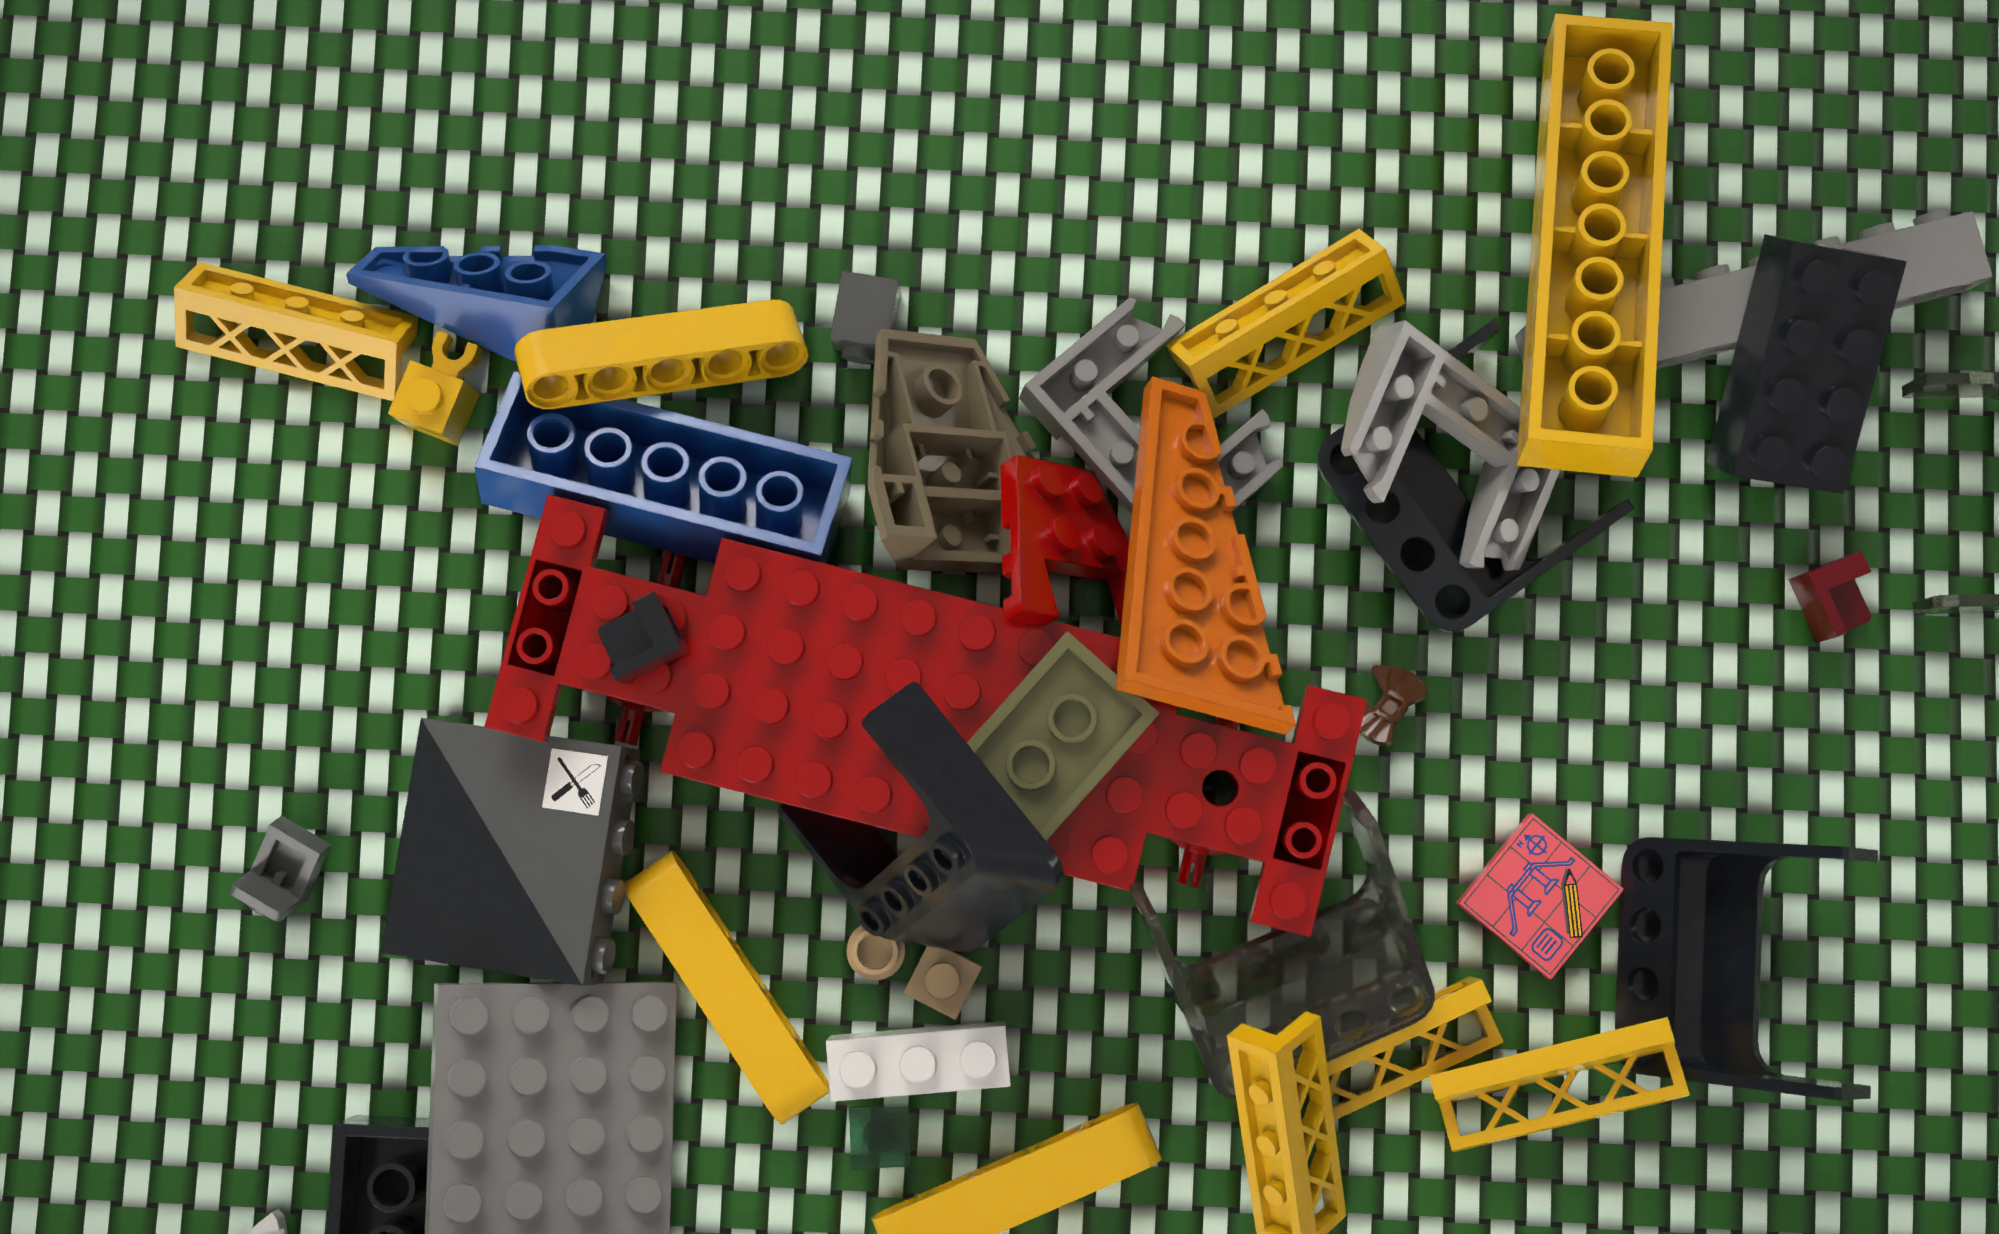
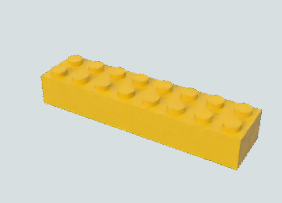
[1516,14,1673,478]

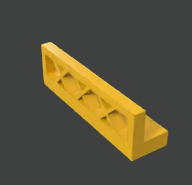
[1166,229,1405,419]
[174,262,418,401]
[1293,976,1504,1120]
[1227,1011,1347,1234]
[1429,1017,1690,1152]

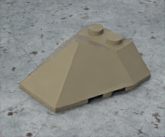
[867,329,1037,573]

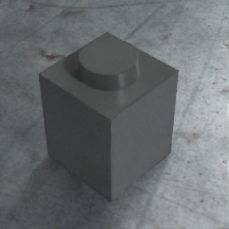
[830,271,901,365]

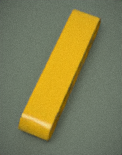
[514,300,809,409]
[625,851,830,1125]
[871,1103,1162,1234]

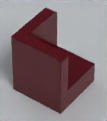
[1788,551,1871,643]

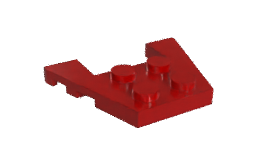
[1000,455,1129,626]

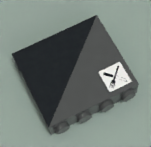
[381,718,644,986]

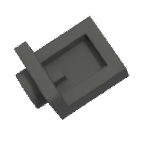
[230,816,331,922]

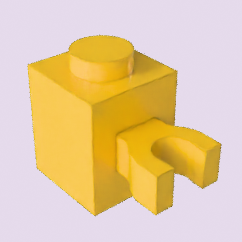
[388,330,484,446]

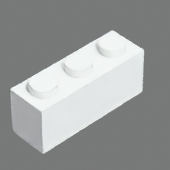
[826,1020,1011,1102]

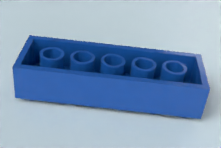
[474,371,852,564]

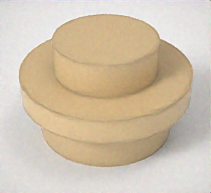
[846,925,905,980]

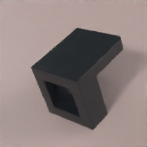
[598,591,690,684]

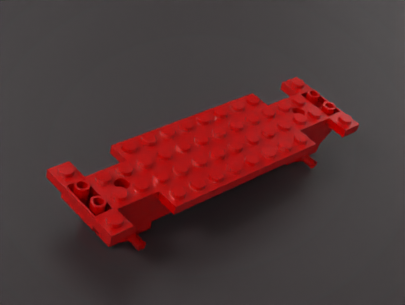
[484,494,1367,937]

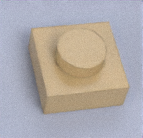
[903,946,982,1020]

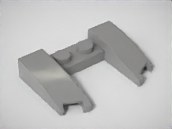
[1019,297,1283,514]
[1341,320,1560,571]

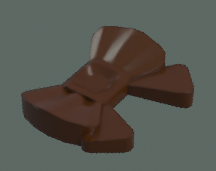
[1360,665,1428,747]

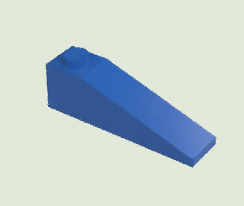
[346,245,607,361]

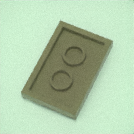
[967,631,1160,841]

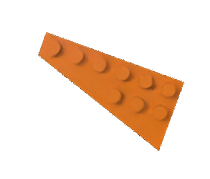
[1115,376,1296,735]

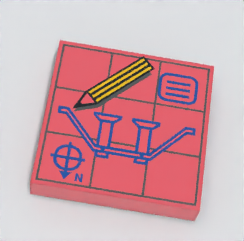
[1456,813,1624,980]

